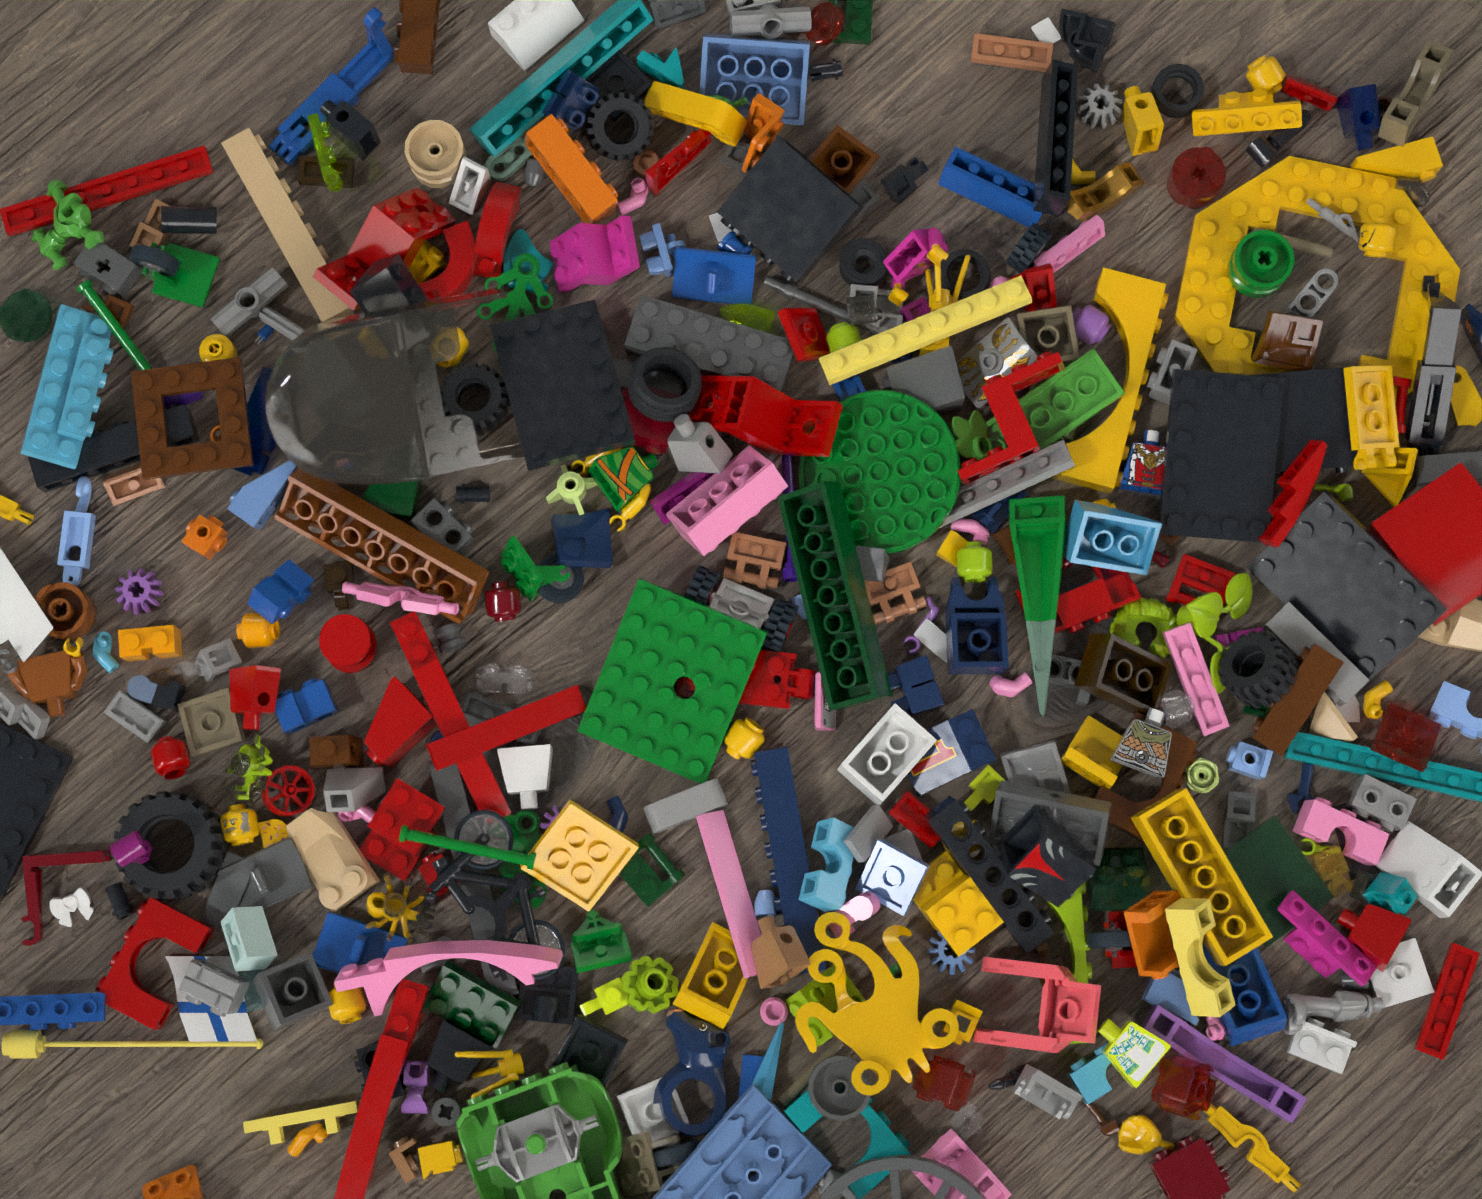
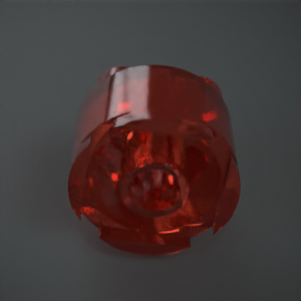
[1167,147,1226,209]
[912,1054,977,1111]
[1151,1055,1216,1120]

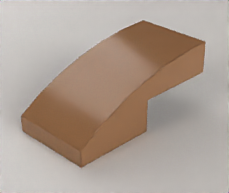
[129,199,171,247]

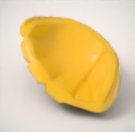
[1118,1115,1174,1155]

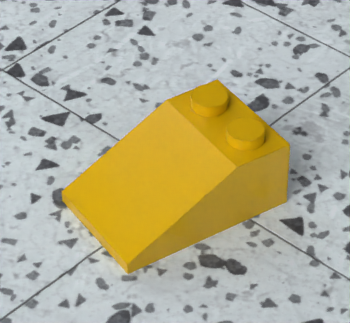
[673,922,748,1029]

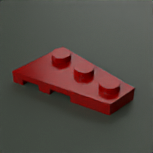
[645,129,711,196]

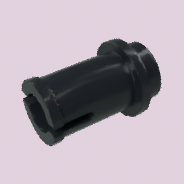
[809,59,843,82]
[456,483,490,505]
[105,882,134,920]

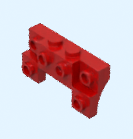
[1015,566,1141,634]

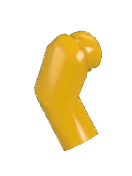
[1071,158,1096,184]
[1363,680,1393,719]

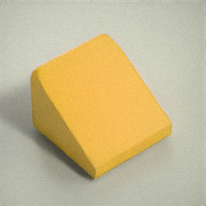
[936,529,968,568]

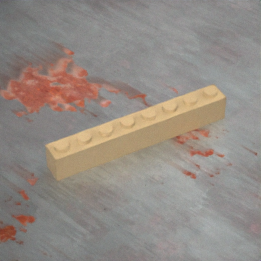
[221,128,355,329]

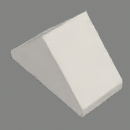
[449,157,492,215]

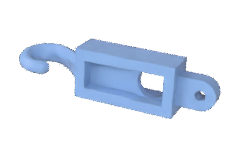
[57,476,96,587]

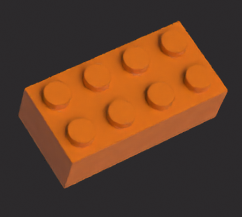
[525,114,618,224]

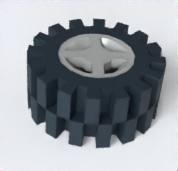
[1006,223,1051,274]

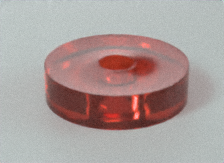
[805,2,844,46]

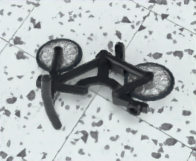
[422,810,565,981]

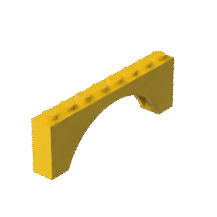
[1050,267,1168,494]

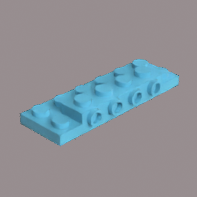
[20,304,114,469]

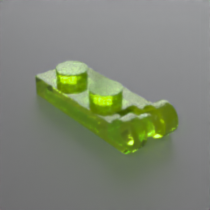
[307,113,343,192]

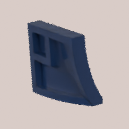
[551,509,613,568]

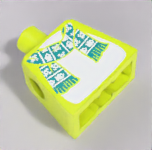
[1098,1018,1171,1088]

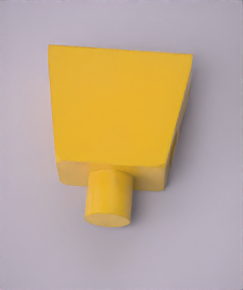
[1122,86,1164,156]

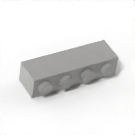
[1261,602,1369,706]

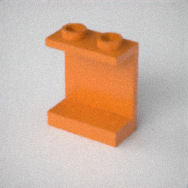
[1123,890,1180,979]

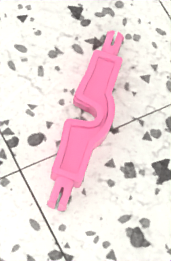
[342,582,459,615]

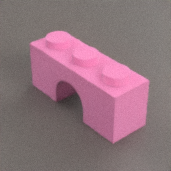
[1293,797,1389,866]

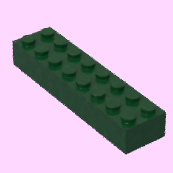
[777,481,893,711]

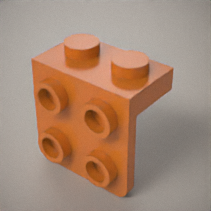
[741,93,785,173]
[142,1165,203,1199]

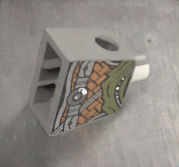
[1109,708,1172,779]

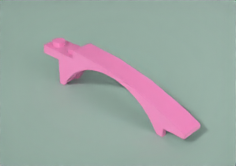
[334,940,563,1016]

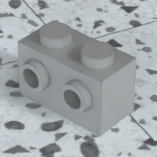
[1146,339,1198,405]
[1346,774,1417,833]

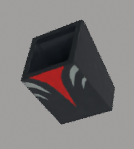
[998,804,1097,908]

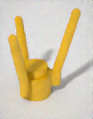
[925,255,970,312]
[455,1049,524,1099]

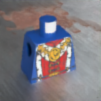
[1117,430,1165,496]

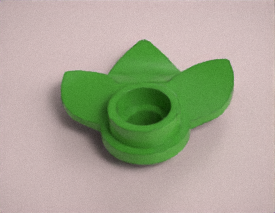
[952,410,993,461]

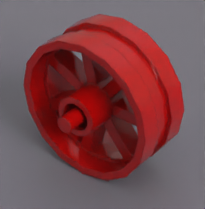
[261,765,315,816]

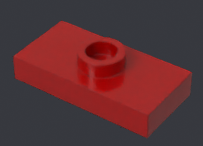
[889,791,939,849]

